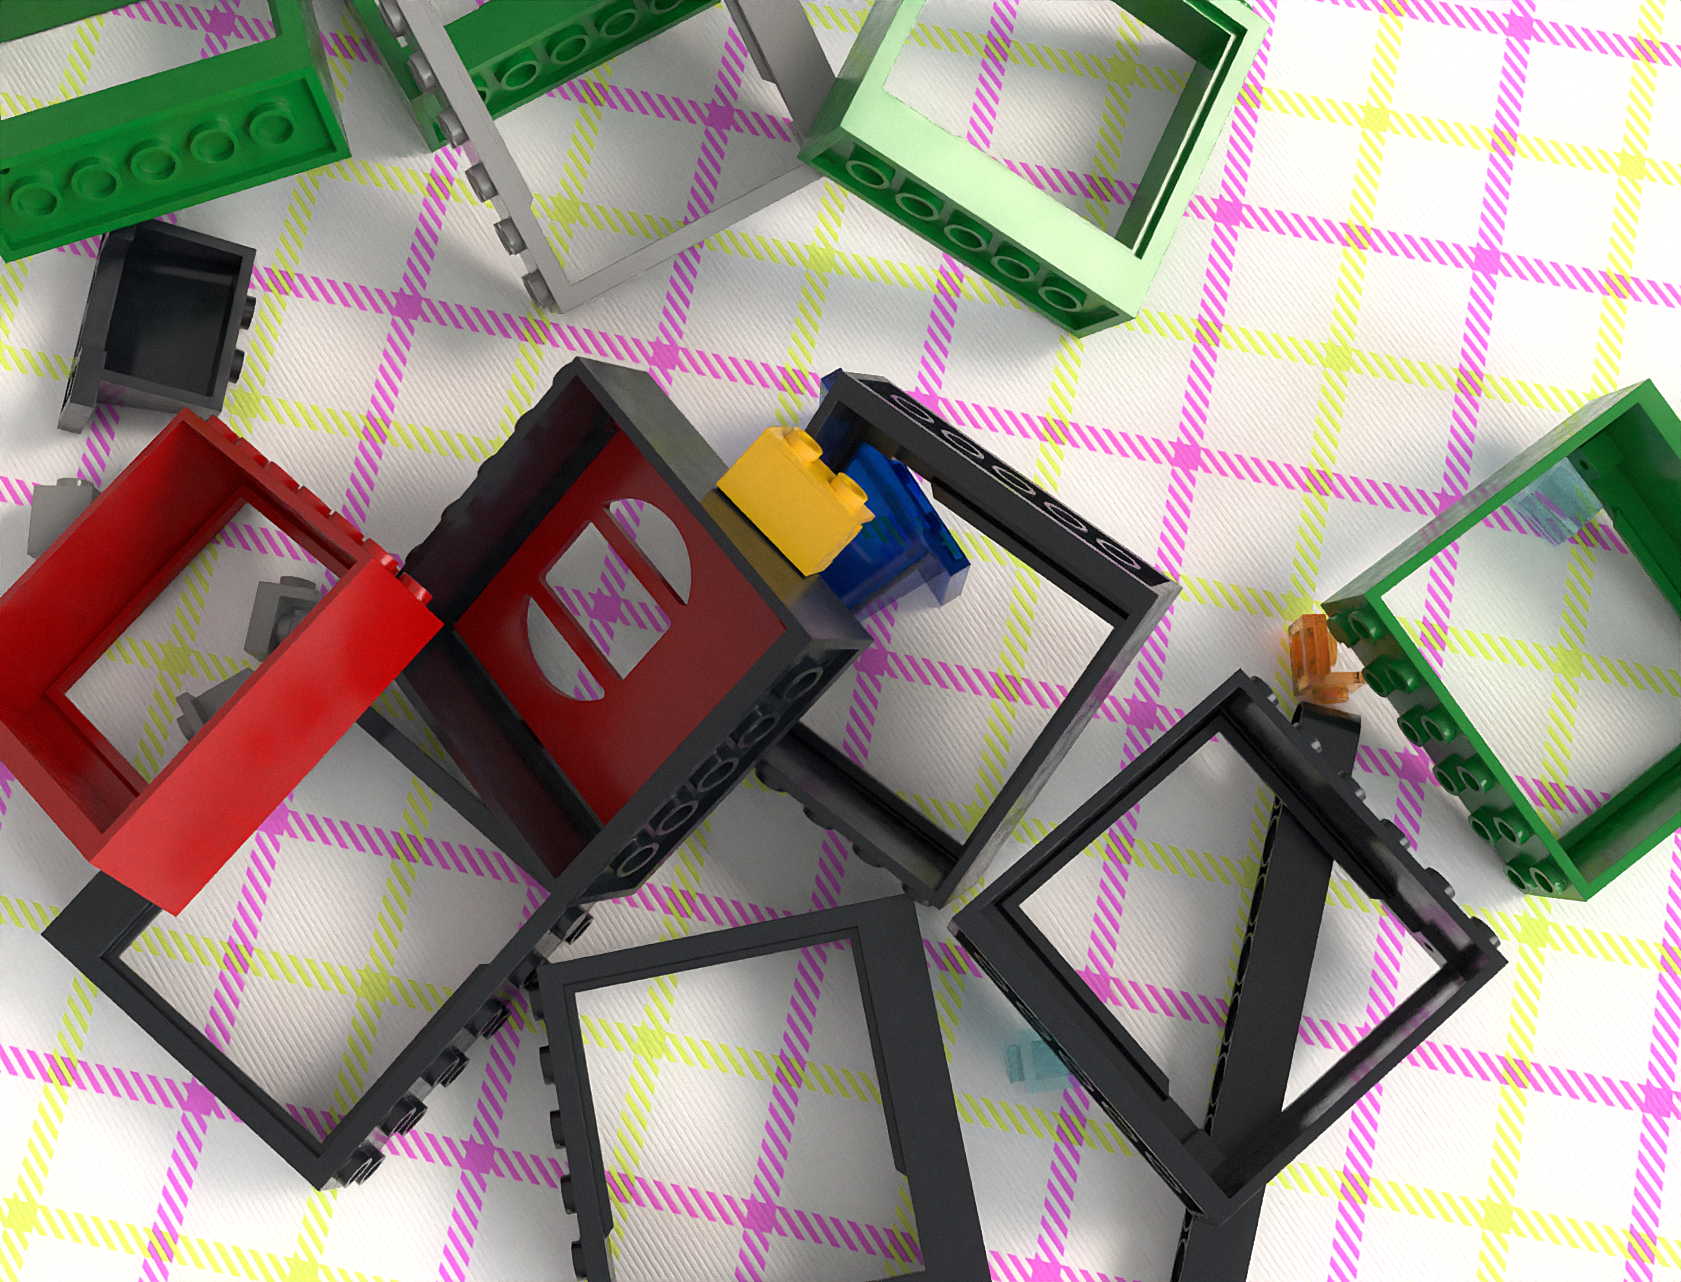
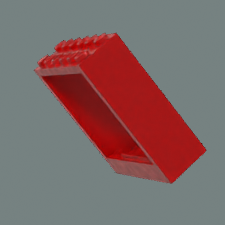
[0,406,444,917]

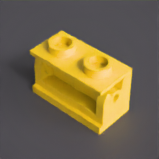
[716,425,876,577]

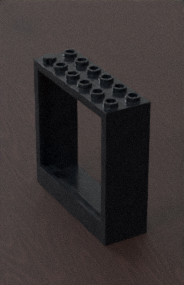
[755,371,1183,911]
[946,668,1509,1228]
[40,705,596,1192]
[529,893,992,1282]

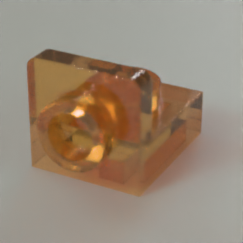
[1288,614,1366,705]

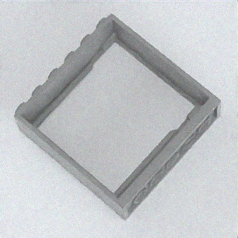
[376,0,836,314]

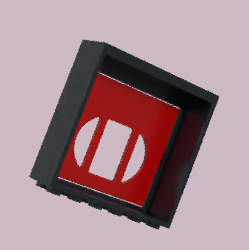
[394,356,874,908]

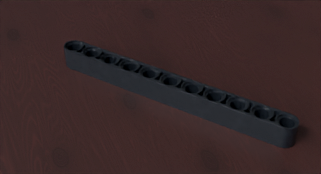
[1170,701,1362,1282]

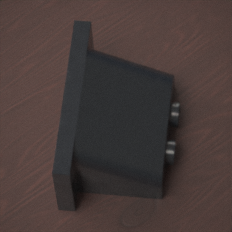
[57,218,257,434]

